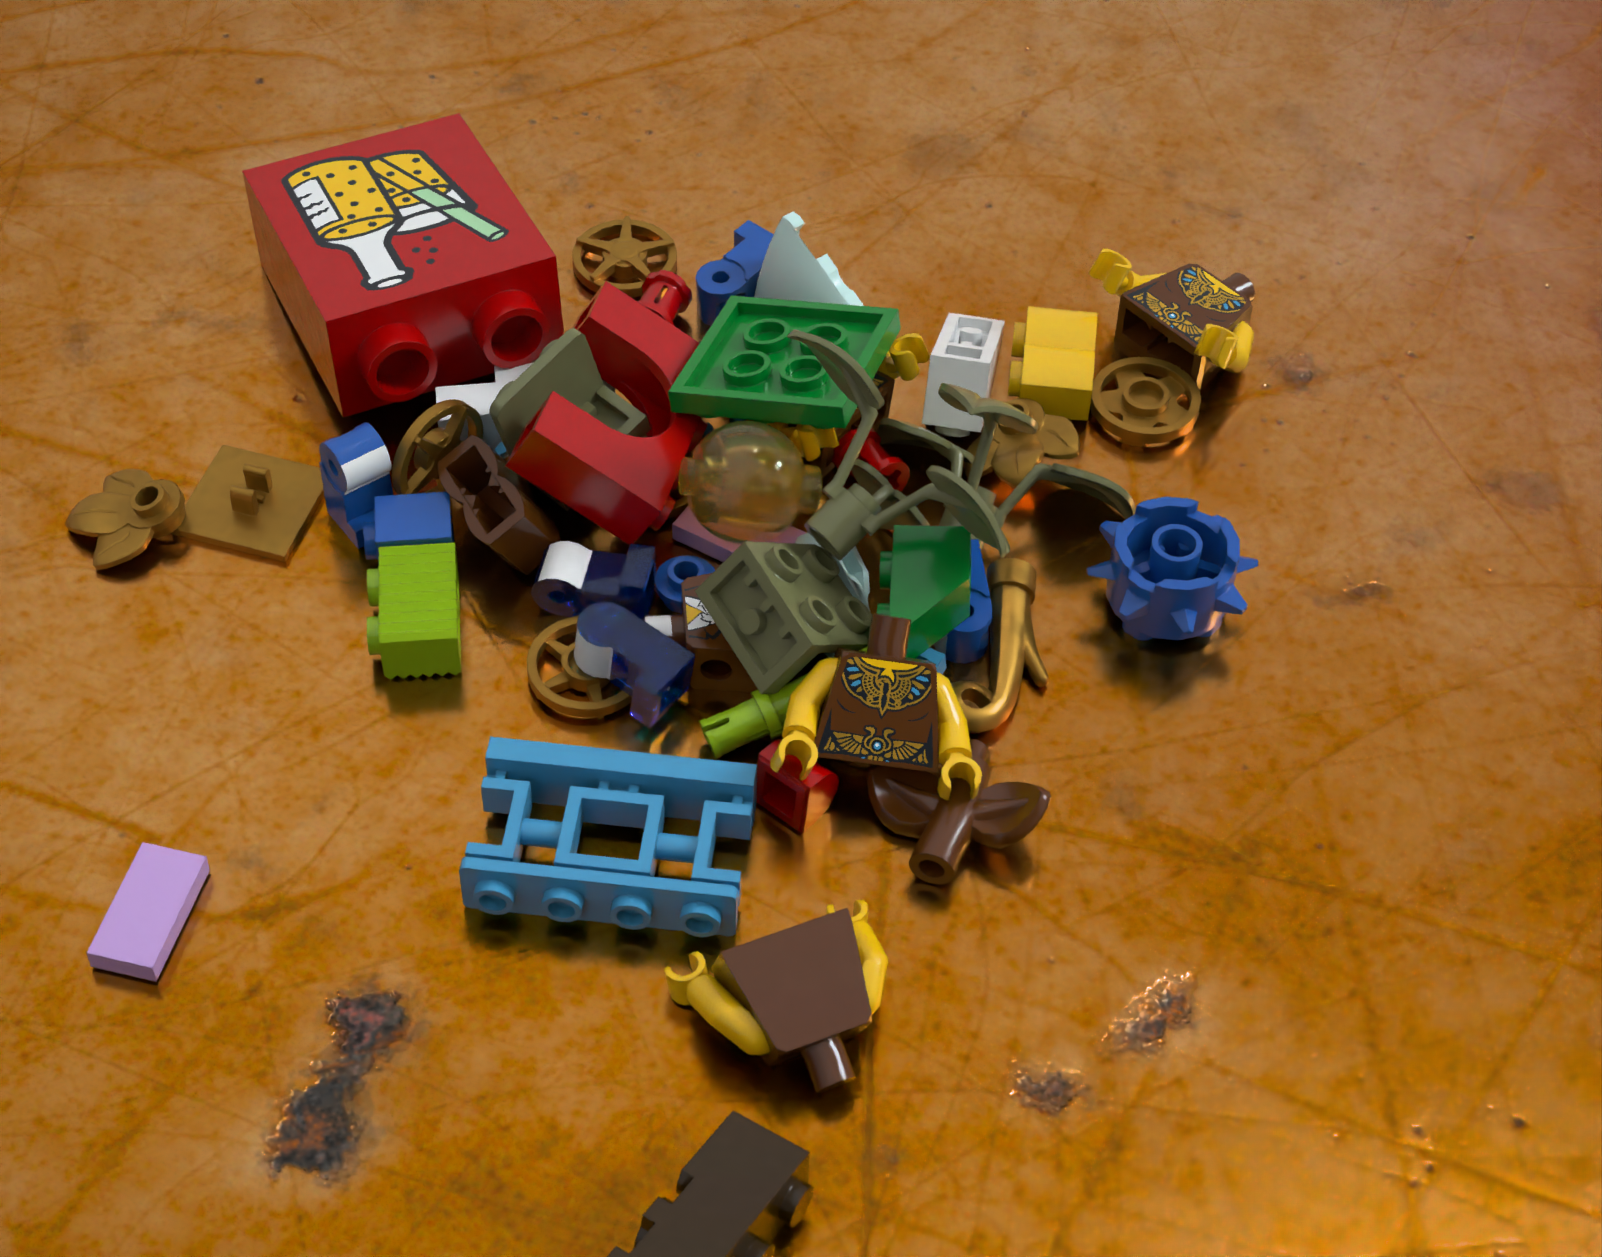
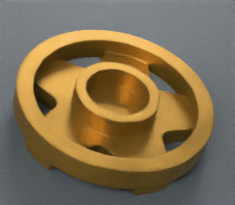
[1090,357,1201,447]

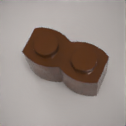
[438,435,560,575]

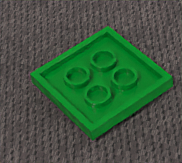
[668,295,901,429]

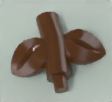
[867,739,1051,884]

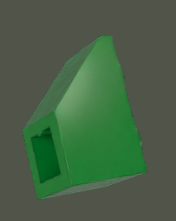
[877,525,972,658]

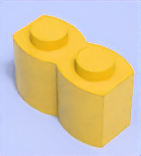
[1008,306,1097,421]

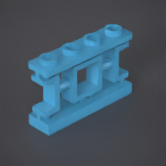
[459,736,757,937]

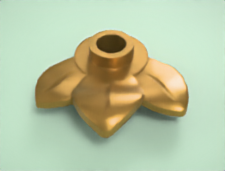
[964,398,1080,489]
[65,469,186,570]

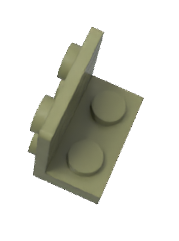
[695,541,872,694]

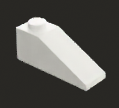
[922,313,1005,437]

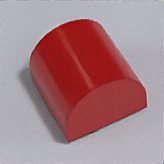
[756,739,839,833]

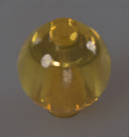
[678,421,822,545]

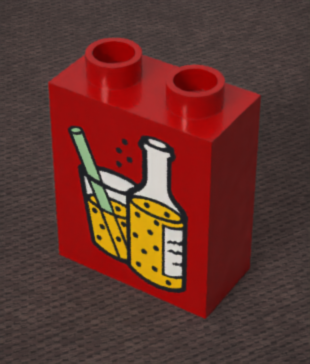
[242,113,564,417]

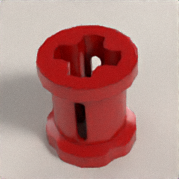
[637,270,692,326]
[832,428,910,492]

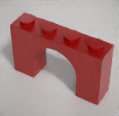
[505,281,707,546]

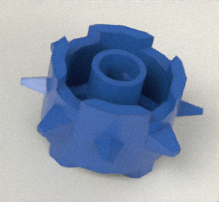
[1086,496,1258,640]

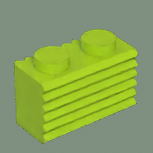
[367,542,461,679]

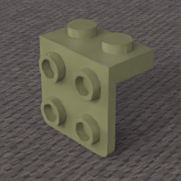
[489,328,651,511]

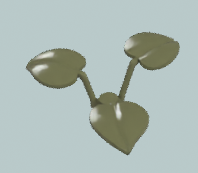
[787,329,1010,560]
[877,383,1136,551]

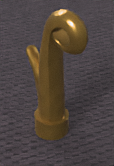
[951,558,1049,733]

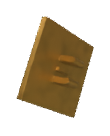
[172,445,324,562]

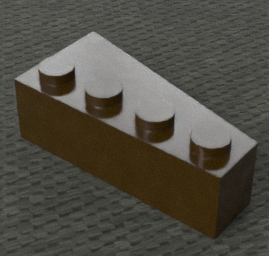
[607,1110,814,1257]

